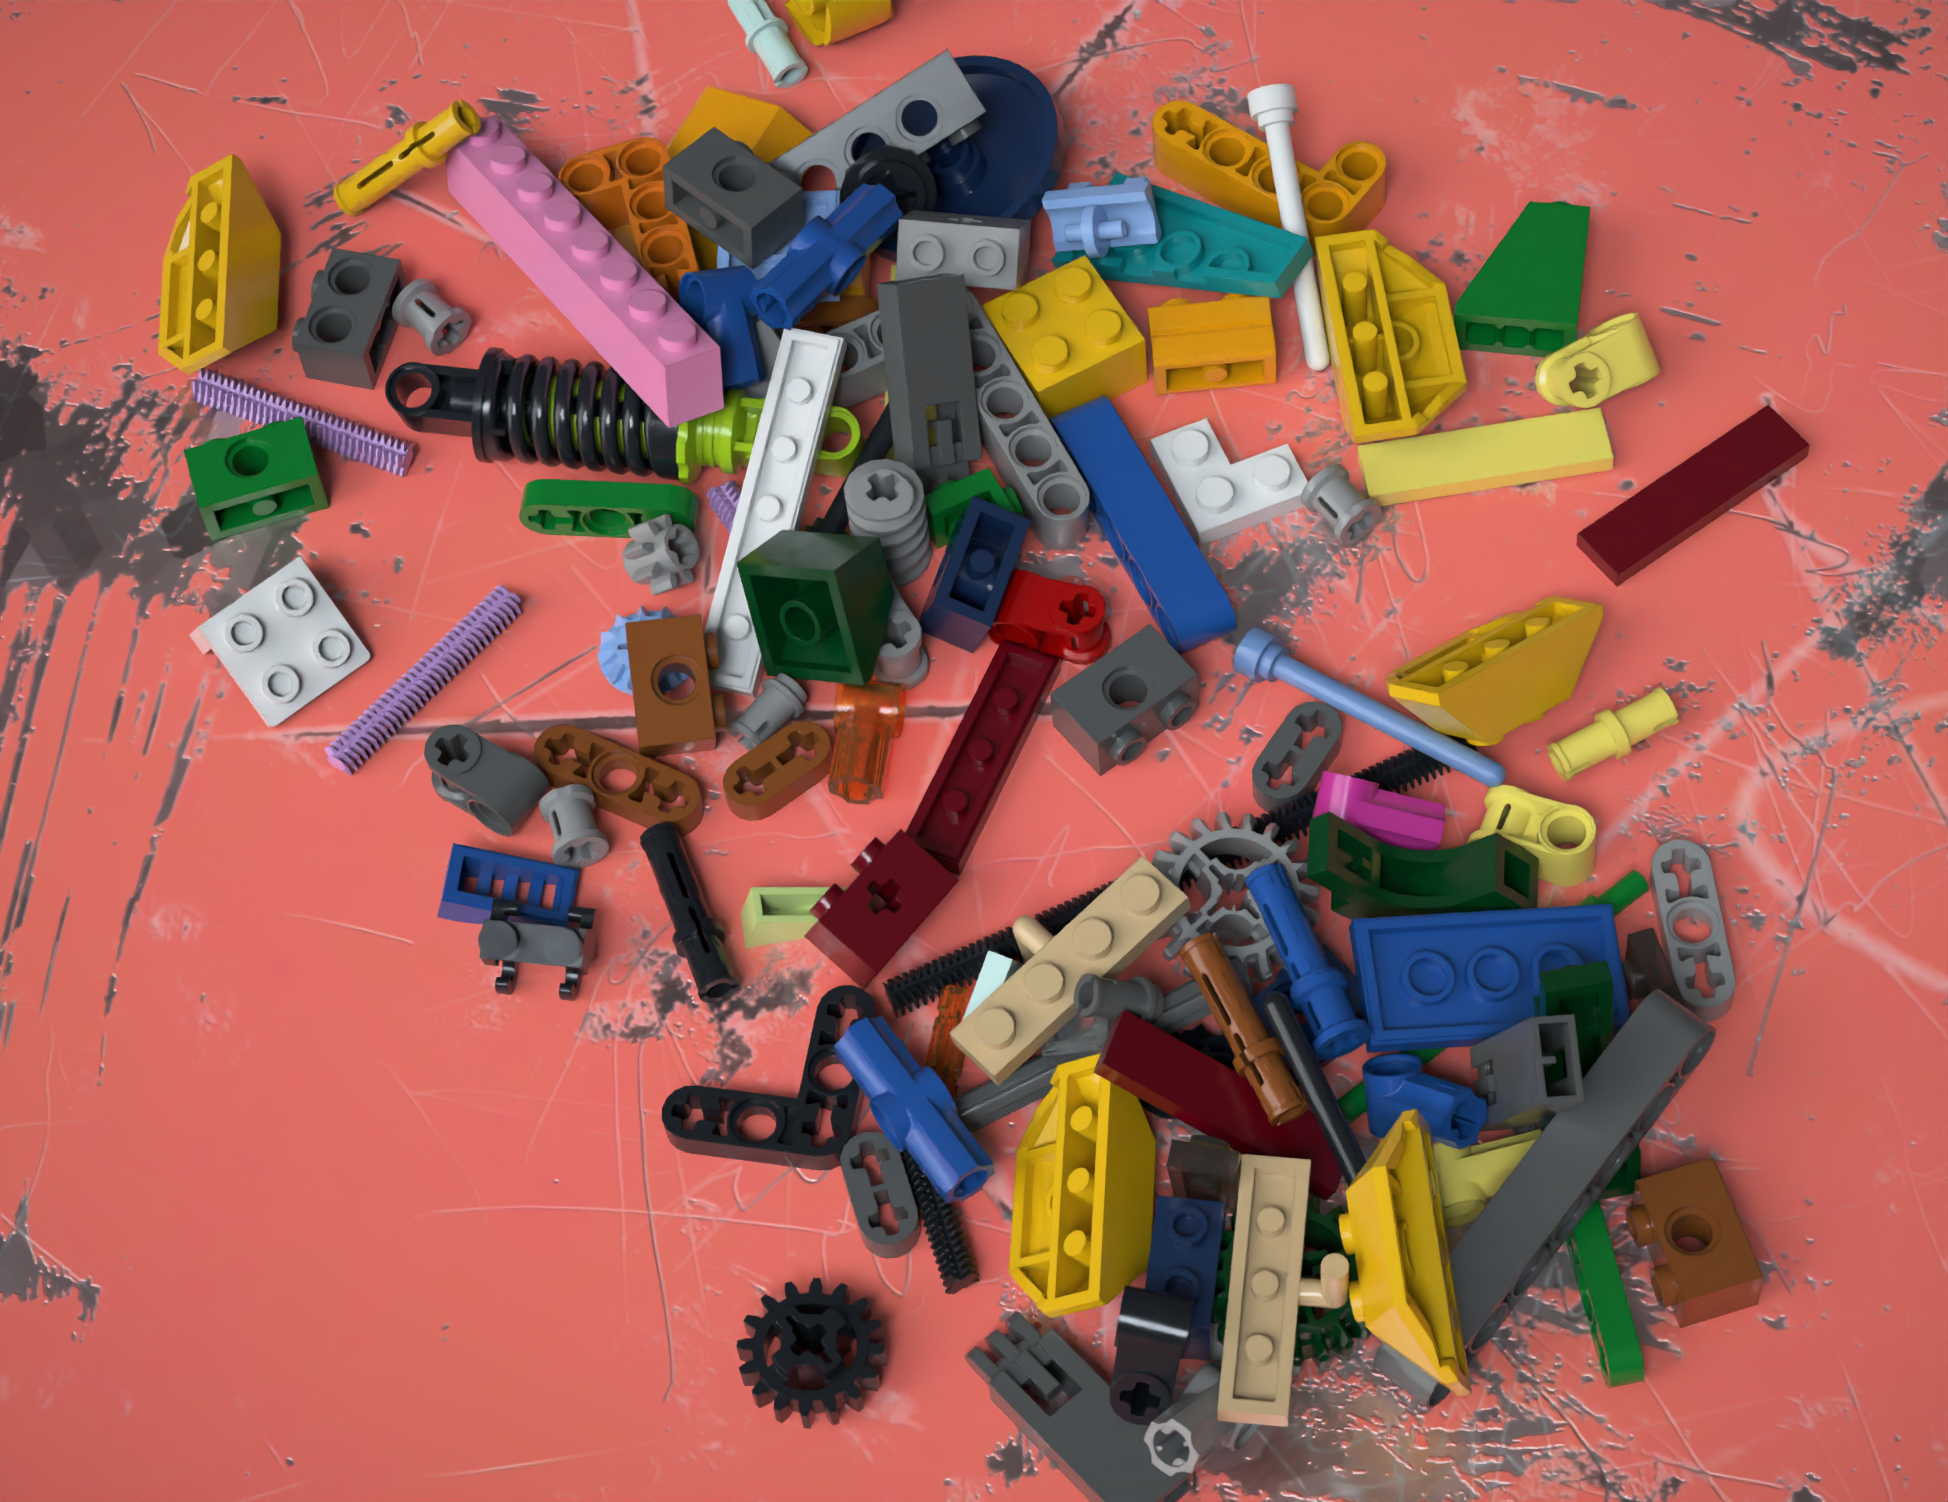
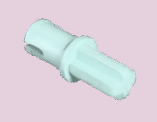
[728,0,808,89]

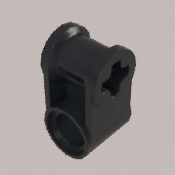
[1109,1285,1194,1425]

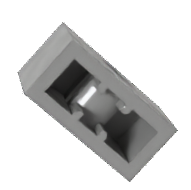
[895,210,1031,290]

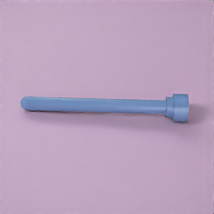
[1233,626,1506,787]

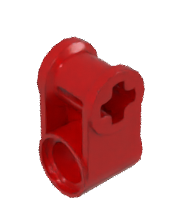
[986,570,1112,665]

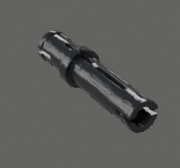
[640,822,739,1003]

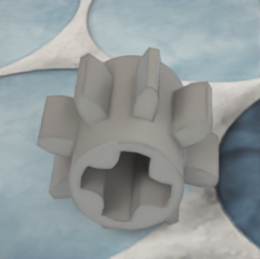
[622,514,699,596]

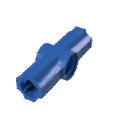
[749,183,904,330]
[834,1016,995,1204]

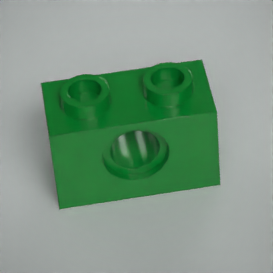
[184,416,329,541]

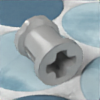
[392,278,472,356]
[1301,464,1383,546]
[539,784,609,869]

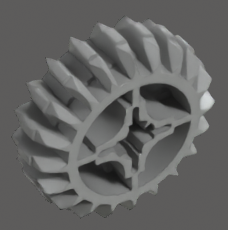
[1152,811,1320,983]

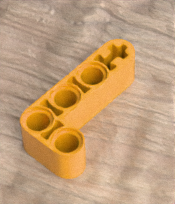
[1152,100,1386,258]

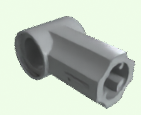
[1143,1362,1260,1477]

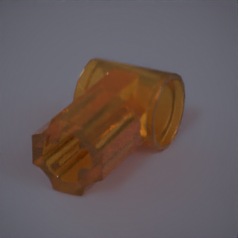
[828,680,906,805]

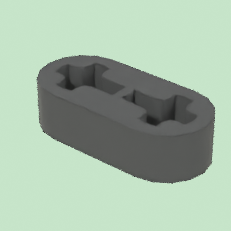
[1252,701,1342,812]
[840,1131,921,1259]

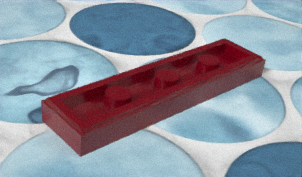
[1576,405,1809,587]
[905,640,1061,876]
[1093,1010,1342,1201]

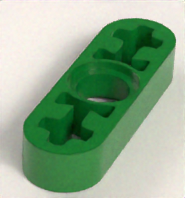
[519,479,699,538]
[1565,1199,1645,1388]

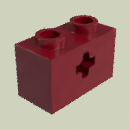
[804,829,959,988]

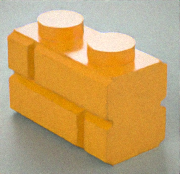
[1147,293,1276,395]

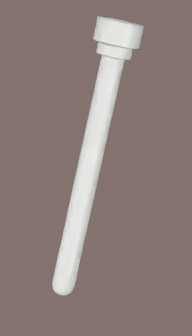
[1247,84,1330,371]

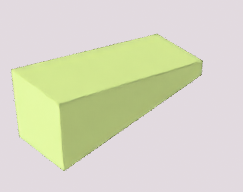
[740,887,872,949]

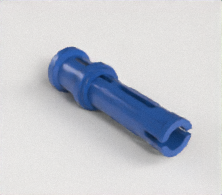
[1245,863,1371,1060]

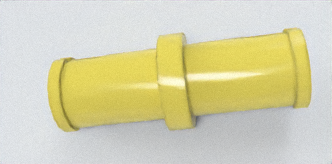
[1546,687,1679,782]

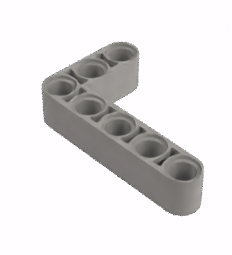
[825,287,1090,551]

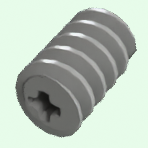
[844,459,932,587]

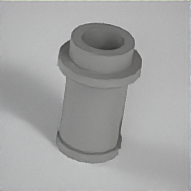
[728,673,807,751]

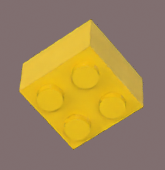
[981,255,1148,419]

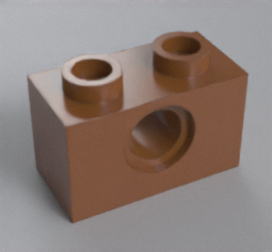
[625,614,727,758]
[1625,1157,1764,1328]

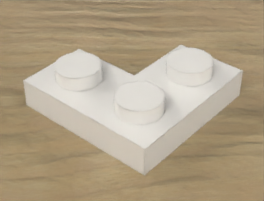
[1150,418,1308,547]

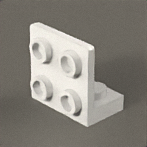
[189,556,370,728]

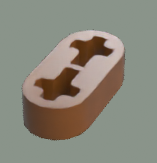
[723,721,833,821]

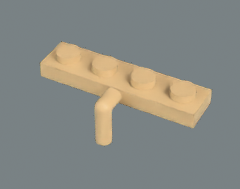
[949,856,1191,1086]
[1217,1154,1349,1427]

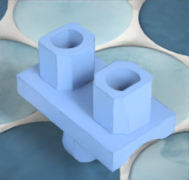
[1042,176,1162,258]

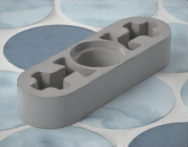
[1649,840,1735,1022]

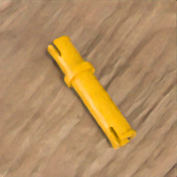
[333,100,481,217]

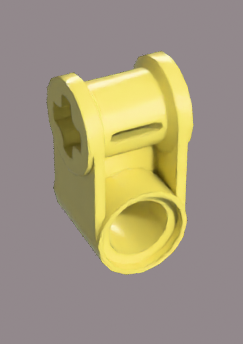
[1535,312,1662,408]
[1467,784,1596,887]

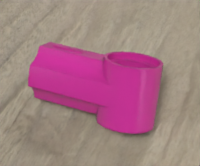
[1308,771,1446,850]

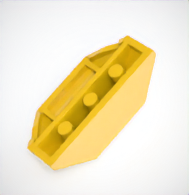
[158,153,281,375]
[1315,229,1467,443]
[1384,595,1604,746]
[1009,1053,1156,1318]
[1339,1109,1472,1396]

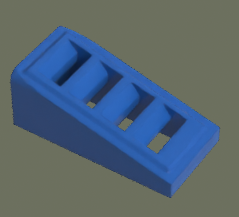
[437,843,579,927]

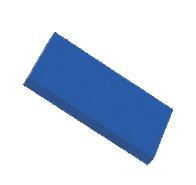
[1349,904,1630,1053]

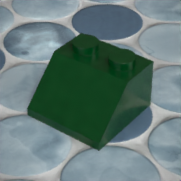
[736,530,894,685]

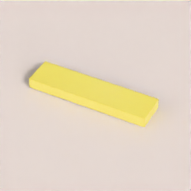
[1357,407,1614,506]

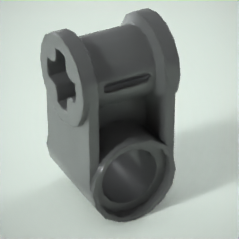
[424,725,550,837]

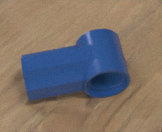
[678,265,766,392]
[1362,1053,1488,1150]

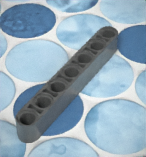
[1373,989,1716,1409]

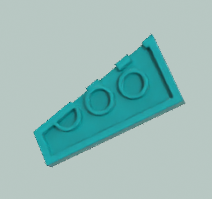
[1051,172,1314,298]

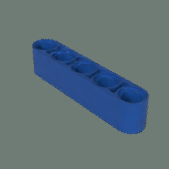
[1048,395,1237,655]

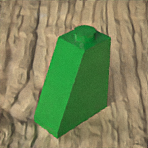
[1454,201,1590,357]

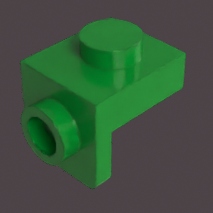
[924,467,1024,549]

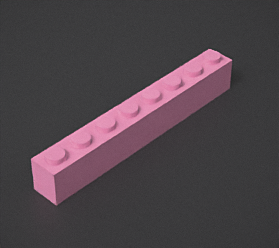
[445,115,724,428]

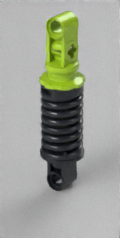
[385,347,866,485]

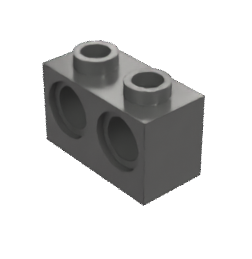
[292,248,408,390]

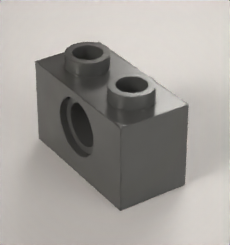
[663,127,803,270]
[1050,624,1199,776]

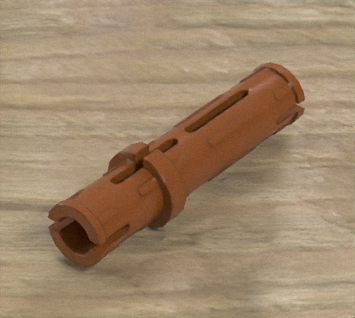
[1179,932,1310,1126]

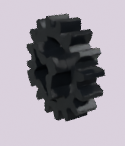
[736,1278,887,1429]

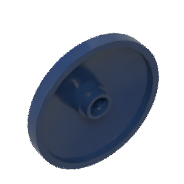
[852,56,1066,262]

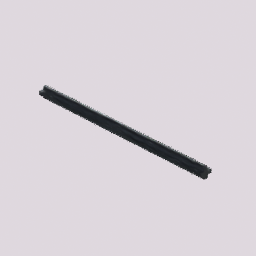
[882,734,1478,1018]

